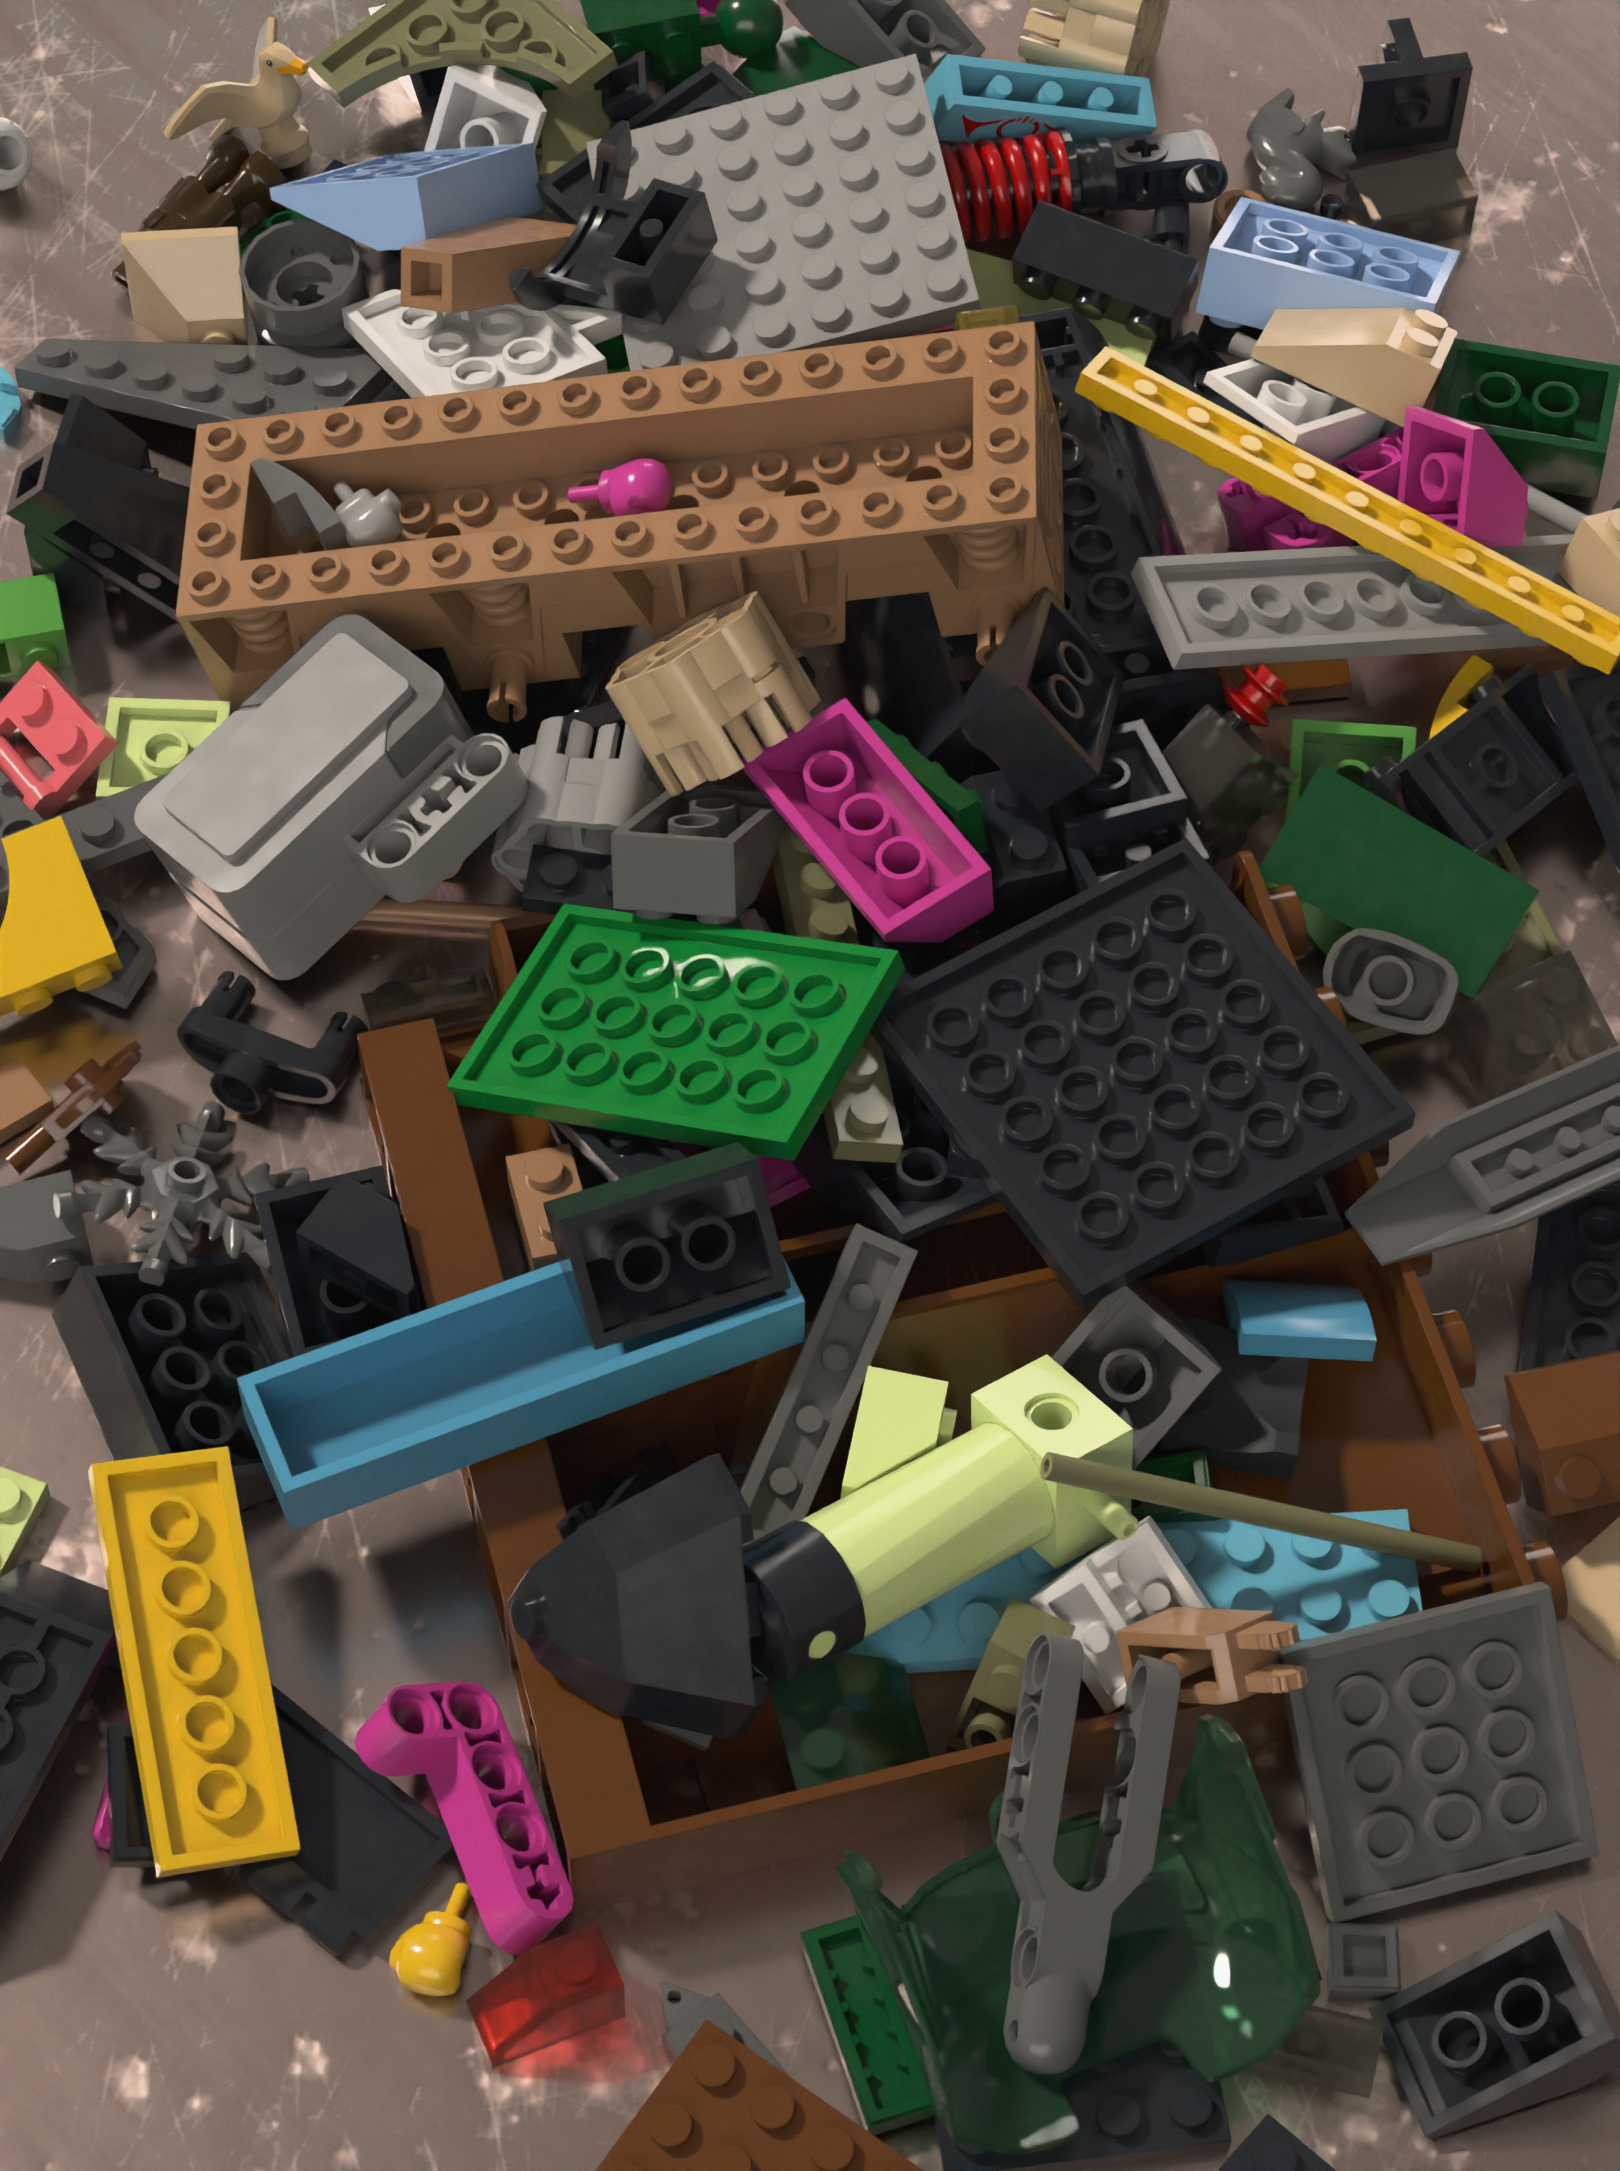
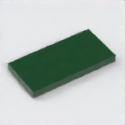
[1259,764,1540,1000]

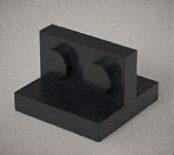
[1348,17,1473,160]

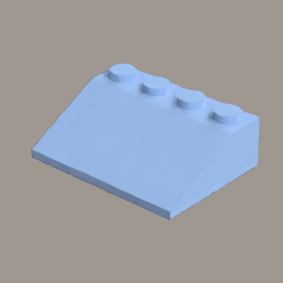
[269,142,543,251]
[1195,197,1461,330]

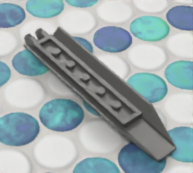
[1344,1044,1620,1266]

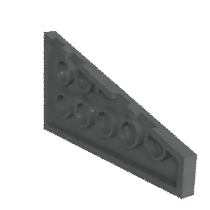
[14,339,394,430]

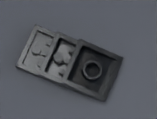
[1047,719,1210,894]

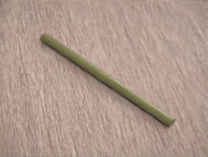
[1040,1452,1482,1573]

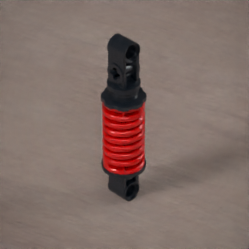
[939,127,1228,245]

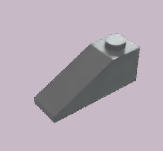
[0,1170,94,1284]

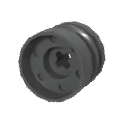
[239,218,370,349]

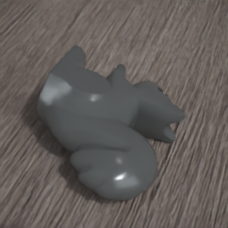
[1246,88,1357,211]

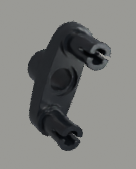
[177,971,369,1114]

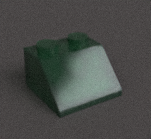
[766,1652,930,1791]

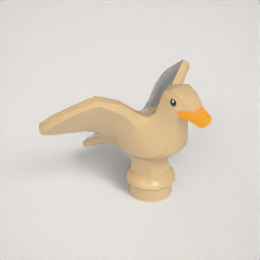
[163,17,313,169]

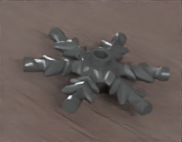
[53,1101,310,1286]

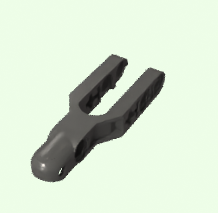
[996,1631,1180,2075]

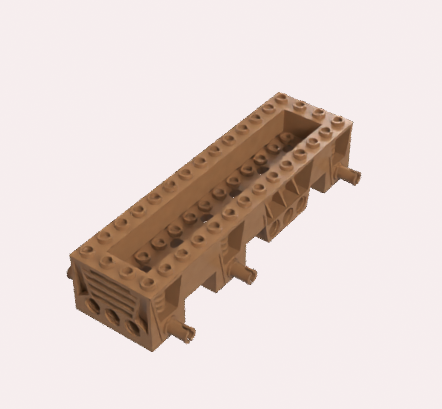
[175,321,1064,722]

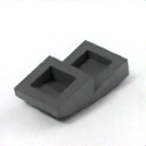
[251,457,351,551]

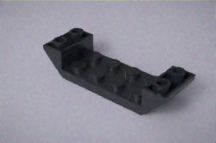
[0,1559,122,1862]

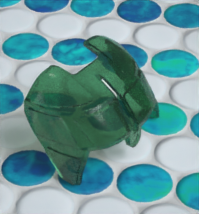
[834,1714,1321,2154]

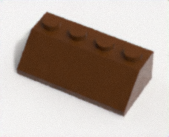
[1504,1350,1620,1517]

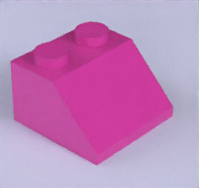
[1397,406,1528,548]

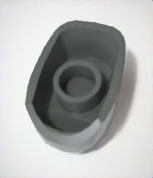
[1323,928,1461,1035]

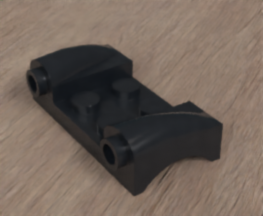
[1359,663,1579,857]

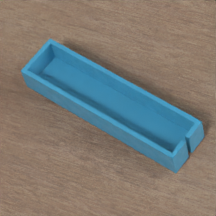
[237,1257,805,1531]

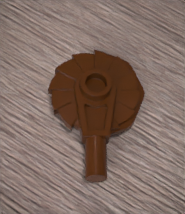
[2,1040,143,1175]

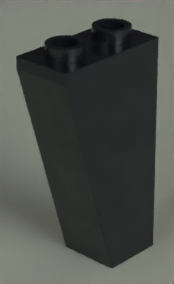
[6,442,190,622]

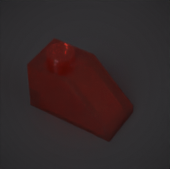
[466,1922,626,2069]

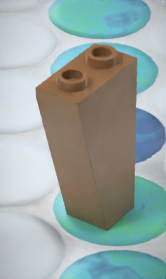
[401,216,576,313]

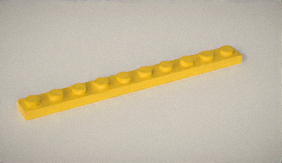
[1074,346,1620,675]

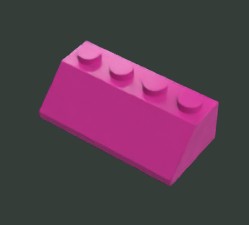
[741,698,994,943]

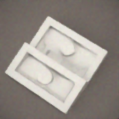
[1029,1515,1212,1715]

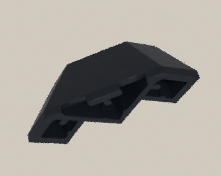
[506,1453,767,1740]

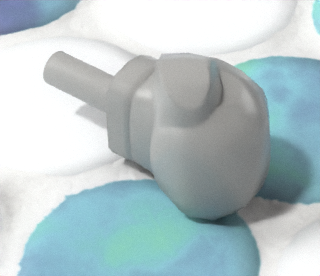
[333,480,403,548]

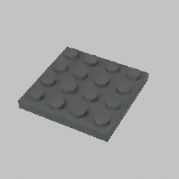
[1277,1581,1600,1923]

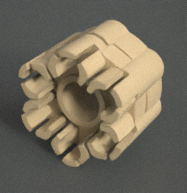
[1018,0,1170,78]
[605,591,821,797]

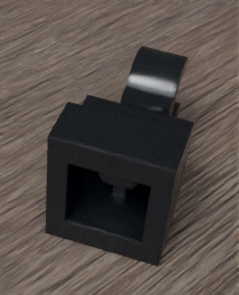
[601,50,665,123]

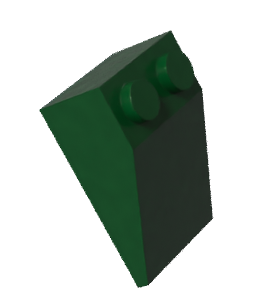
[1433,338,1620,499]

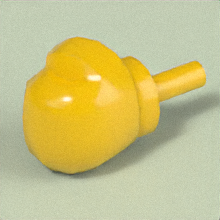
[389,1883,472,1997]

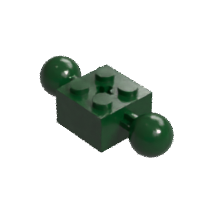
[498,0,784,101]

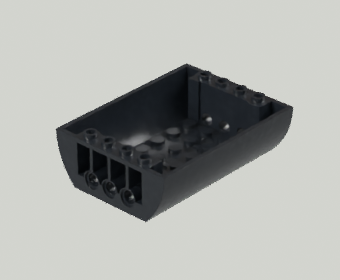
[843,307,1252,784]

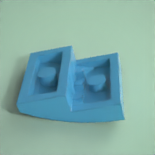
[1222,1279,1377,1361]

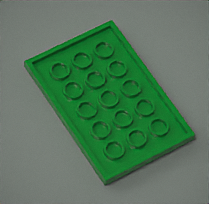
[446,904,905,1161]

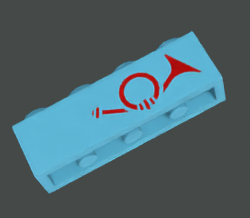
[924,54,1157,145]

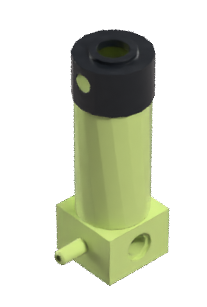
[743,1354,1138,1685]

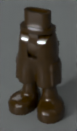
[111,135,289,292]

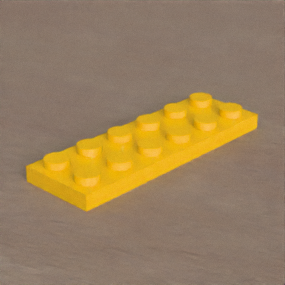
[88,1446,301,1878]

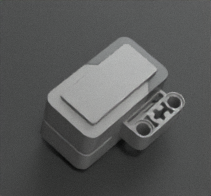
[134,614,529,980]

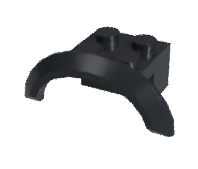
[509,120,718,325]

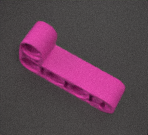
[355,1681,574,1955]

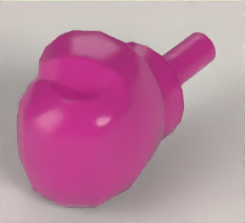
[568,458,672,516]

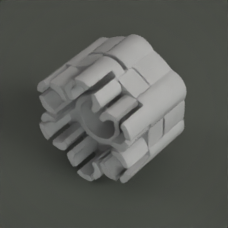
[491,716,666,893]

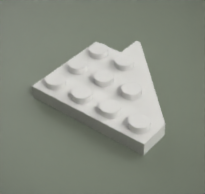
[341,289,623,398]

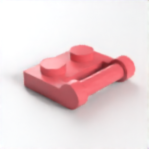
[0,660,118,820]

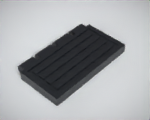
[228,1684,456,1957]

